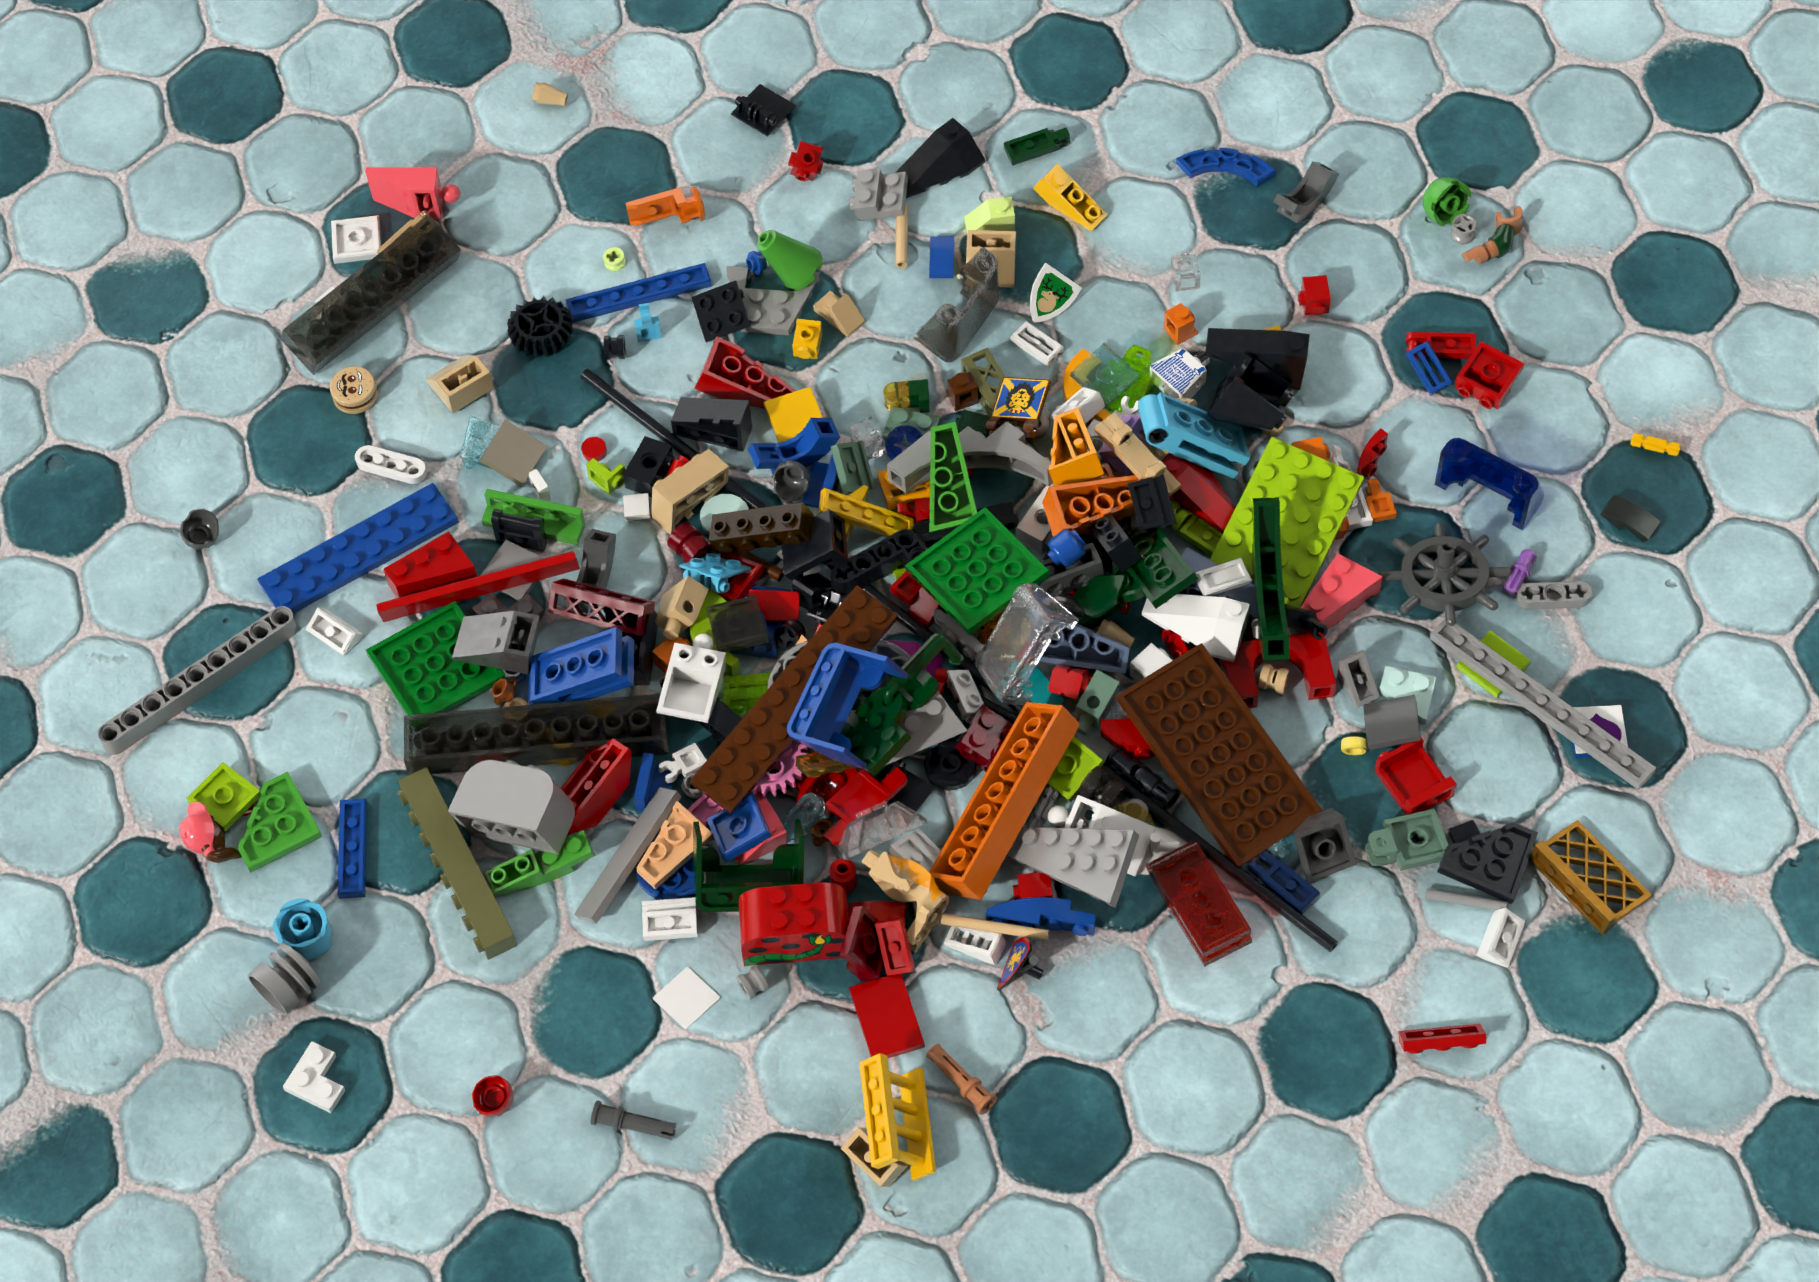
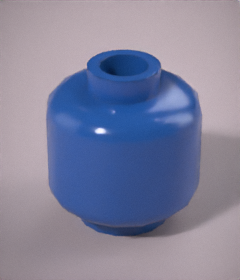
[1048,529,1086,567]

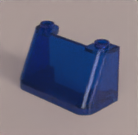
[1434,438,1544,530]

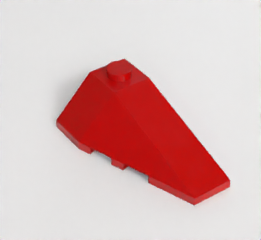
[694,336,796,409]

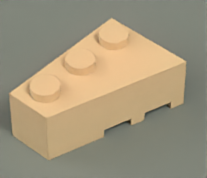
[651,449,729,534]

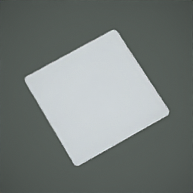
[653,967,720,1029]

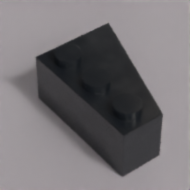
[671,397,753,452]
[603,607,658,686]

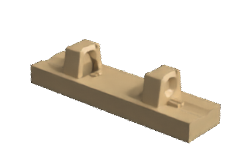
[1094,412,1181,496]

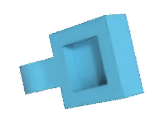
[634,303,662,342]

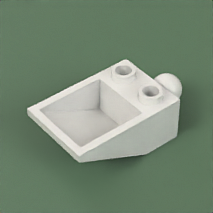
[656,633,726,723]
[1048,795,1156,877]

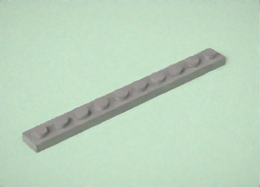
[1430,619,1656,790]

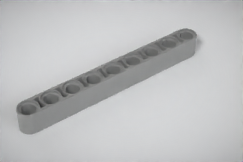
[98,606,297,755]

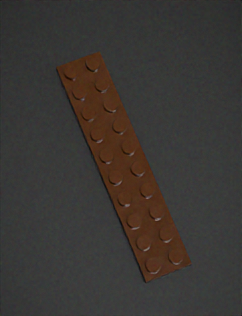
[690,585,898,815]

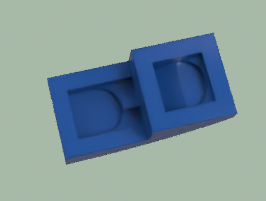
[929,236,954,278]

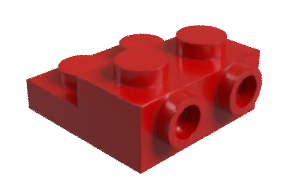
[1455,341,1525,409]

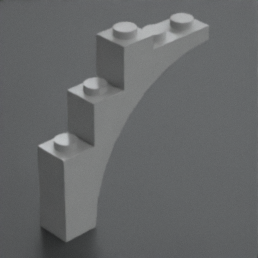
[887,422,1053,494]

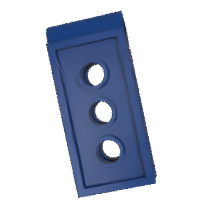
[528,627,634,715]

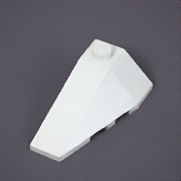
[1142,594,1250,662]

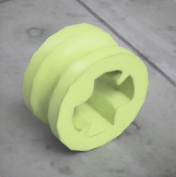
[603,247,626,271]

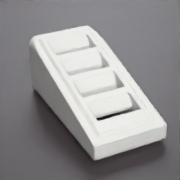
[944,926,1006,965]

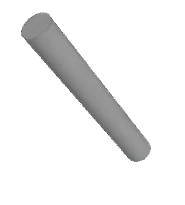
[1425,889,1508,910]

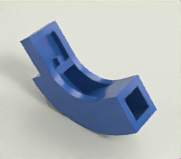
[748,418,840,473]

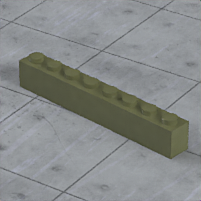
[397,767,517,960]

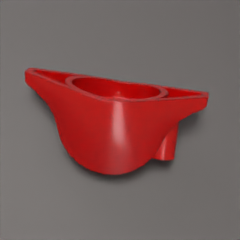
[795,760,858,809]

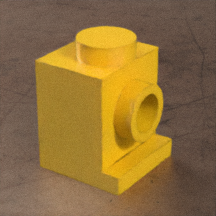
[792,319,822,359]

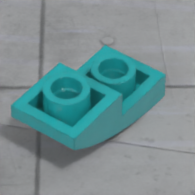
[1011,661,1064,705]

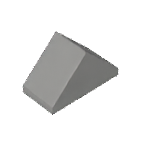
[1337,650,1380,708]

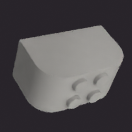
[448,760,575,854]

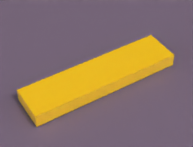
[819,488,914,537]

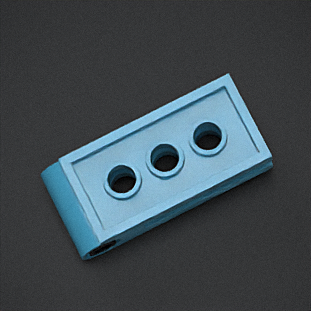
[1138,392,1251,479]

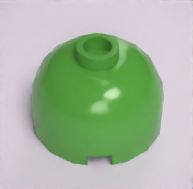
[1422,177,1471,226]

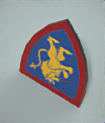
[997,937,1043,990]

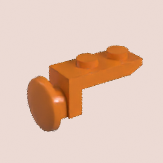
[625,187,705,225]

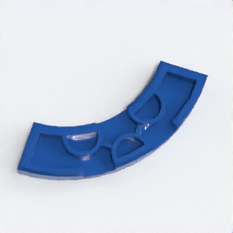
[1176,148,1276,187]

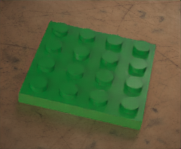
[905,507,1050,635]
[365,601,506,730]

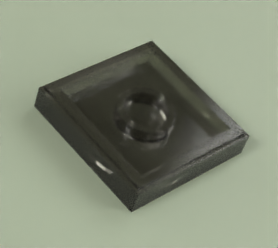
[706,595,768,653]

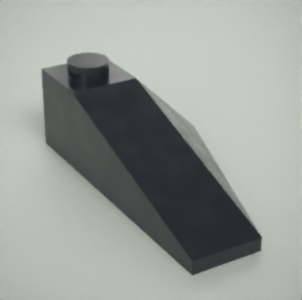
[895,118,985,198]
[1205,328,1310,390]

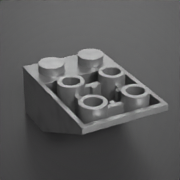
[452,611,540,674]

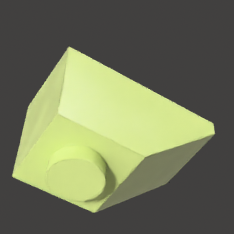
[964,197,1015,232]

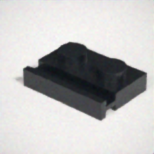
[1128,474,1177,534]

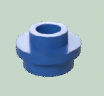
[746,251,767,275]

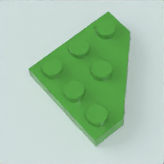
[237,771,322,873]

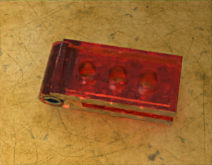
[1146,840,1252,967]

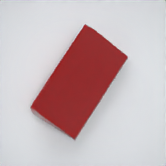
[747,589,801,623]

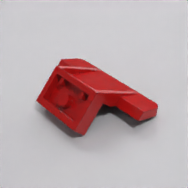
[821,767,907,846]

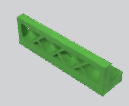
[482,489,586,545]

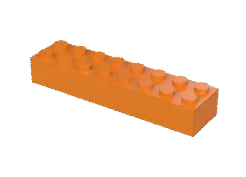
[929,702,1080,900]

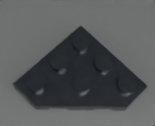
[1437,822,1538,904]

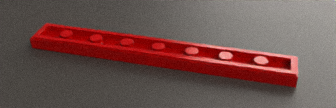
[376,551,580,622]

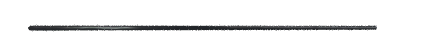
[581,369,1338,952]

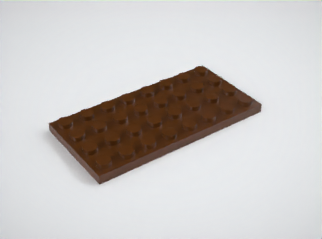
[1115,643,1323,867]

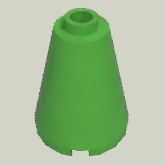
[757,230,823,291]

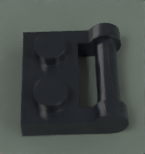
[491,509,547,552]

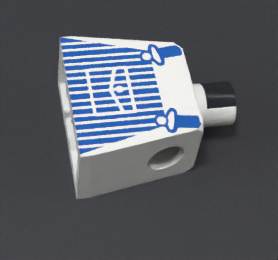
[1149,349,1210,399]

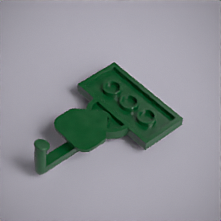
[1048,529,1198,629]
[840,633,964,776]

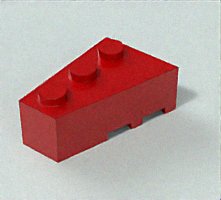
[383,531,477,598]

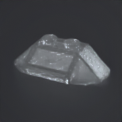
[837,801,928,860]

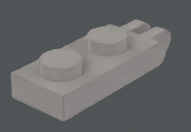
[933,609,988,666]

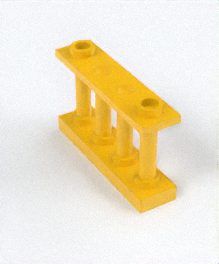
[859,1053,936,1181]

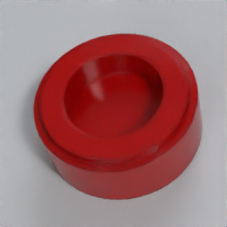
[581,437,607,461]

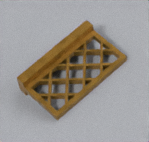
[1529,820,1652,935]

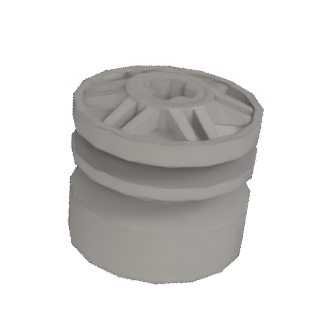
[247,943,321,1016]

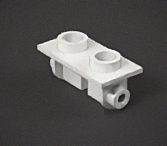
[947,670,984,723]

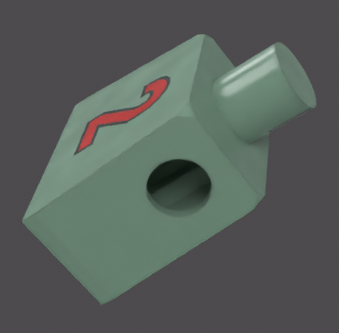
[1076,670,1120,735]

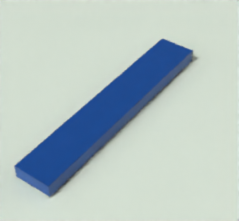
[565,263,712,323]

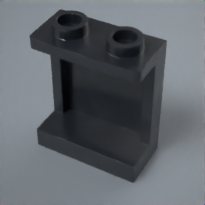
[781,509,848,581]

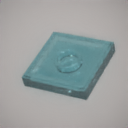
[1070,343,1140,408]

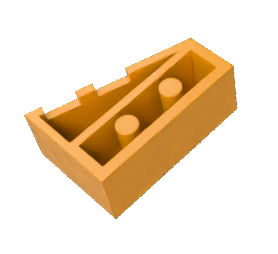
[1049,407,1104,486]

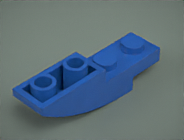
[986,897,1096,936]

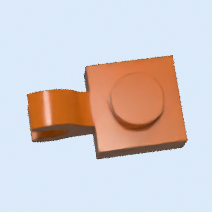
[1365,478,1397,523]

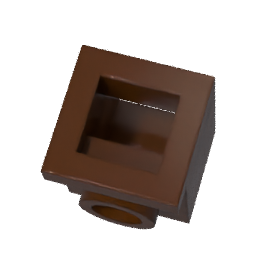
[946,372,978,411]

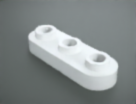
[355,445,427,484]

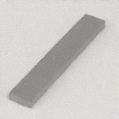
[574,787,682,924]

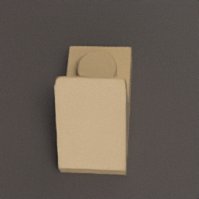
[813,291,865,338]

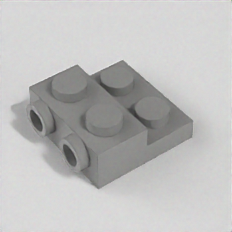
[849,168,908,220]

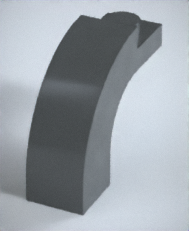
[1273,161,1339,223]
[564,529,616,613]

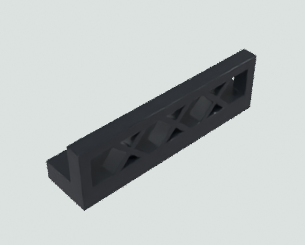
[913,502,1019,548]

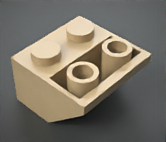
[966,230,1016,288]
[426,354,494,413]

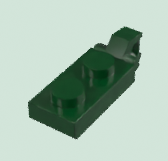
[1003,128,1070,166]

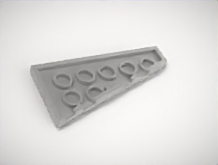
[1006,827,1139,908]

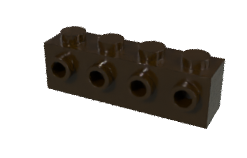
[708,502,814,554]

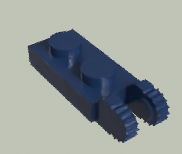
[1247,850,1320,914]

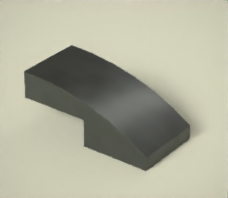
[1600,495,1660,542]

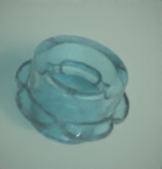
[1267,838,1292,860]

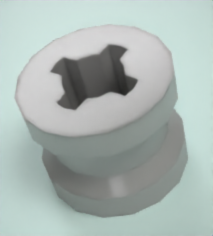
[1451,214,1477,245]
[736,966,769,1000]

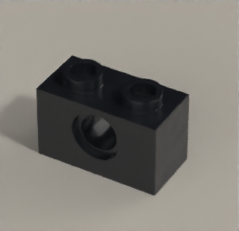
[623,436,675,497]
[1089,513,1142,573]

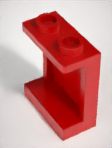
[1375,737,1457,815]

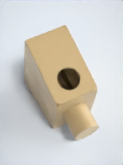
[655,576,709,640]

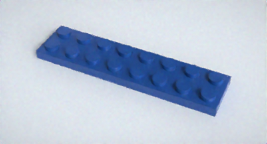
[257,483,459,614]

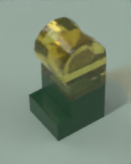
[883,379,930,413]

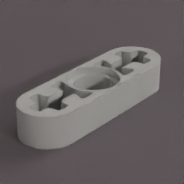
[1516,581,1592,610]

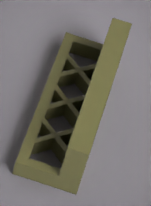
[961,348,1025,429]

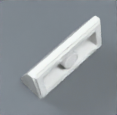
[1049,387,1105,424]
[305,608,364,656]
[1477,908,1526,968]

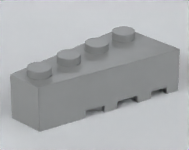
[865,690,967,773]

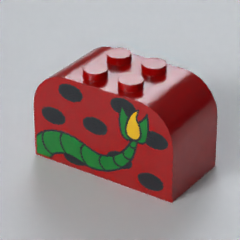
[738,882,849,966]

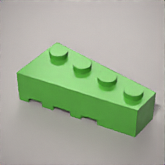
[929,422,977,533]

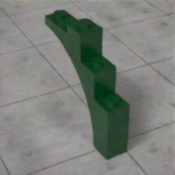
[1252,497,1290,660]

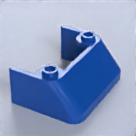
[787,643,909,769]

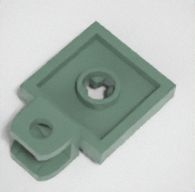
[1365,809,1448,871]

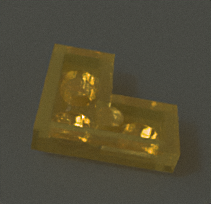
[796,747,855,778]

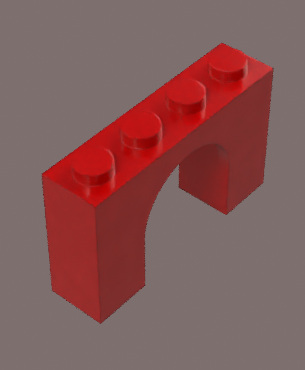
[1221,632,1336,708]

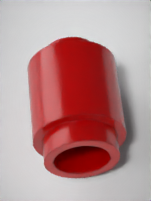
[829,858,857,894]

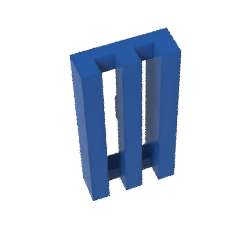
[1405,341,1453,396]

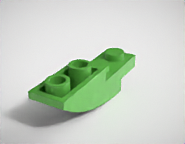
[484,830,595,896]

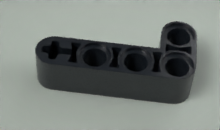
[831,529,928,597]

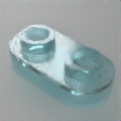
[782,793,826,840]

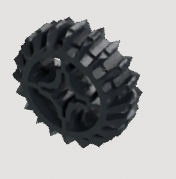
[507,295,573,358]

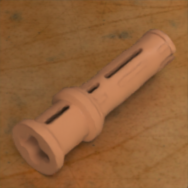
[926,1044,998,1115]

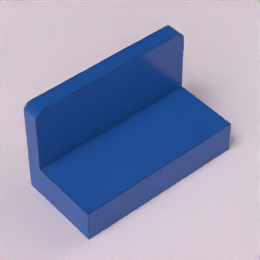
[802,454,839,508]
[634,753,674,812]

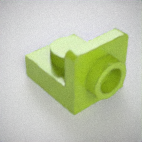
[586,458,625,495]

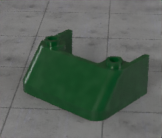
[693,819,805,912]

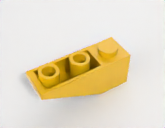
[1033,163,1108,231]

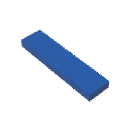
[337,798,368,899]

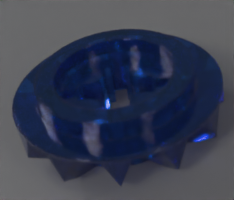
[885,425,923,460]

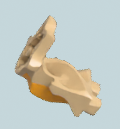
[862,849,950,953]

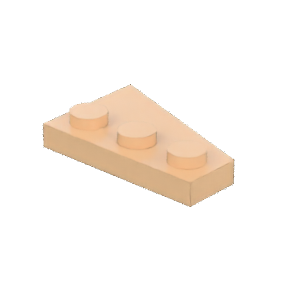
[636,801,714,890]

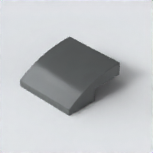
[1363,695,1421,750]

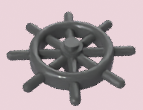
[1378,523,1512,626]

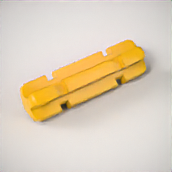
[1630,433,1681,456]

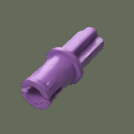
[1504,549,1537,595]

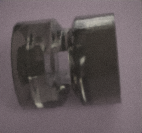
[1079,766,1129,810]

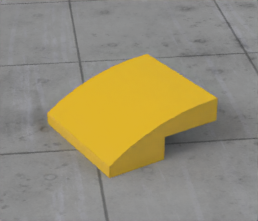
[763,387,823,443]

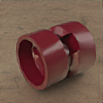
[667,522,715,563]

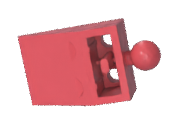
[365,167,460,219]

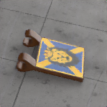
[985,377,1051,439]

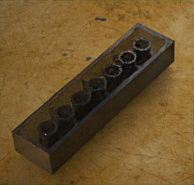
[281,214,461,375]

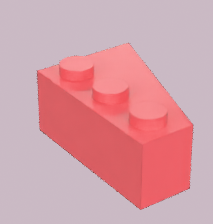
[1300,553,1382,630]

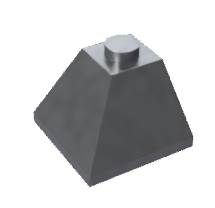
[1293,808,1357,883]

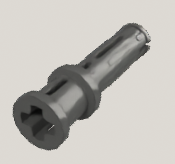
[590,1100,677,1141]

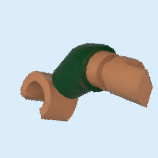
[1461,206,1523,265]

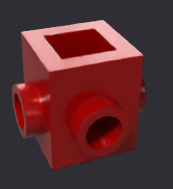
[788,141,824,181]

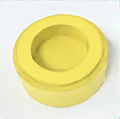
[1341,737,1368,755]

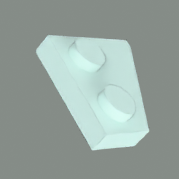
[1379,666,1436,724]

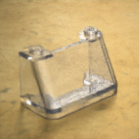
[975,583,1079,705]

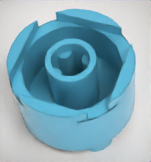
[273,898,333,961]

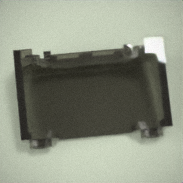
[913,247,999,362]

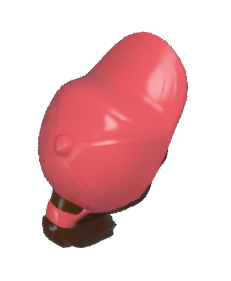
[179,802,242,863]

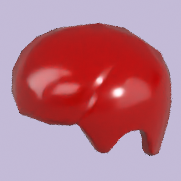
[472,1075,514,1117]

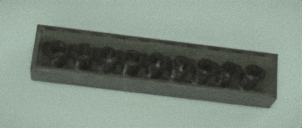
[404,694,670,775]

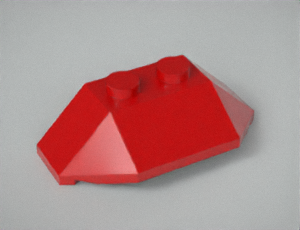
[561,739,631,835]

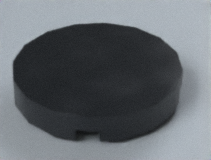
[924,740,976,791]

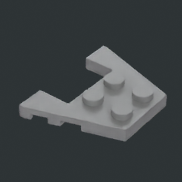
[726,266,820,335]

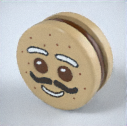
[330,366,378,414]

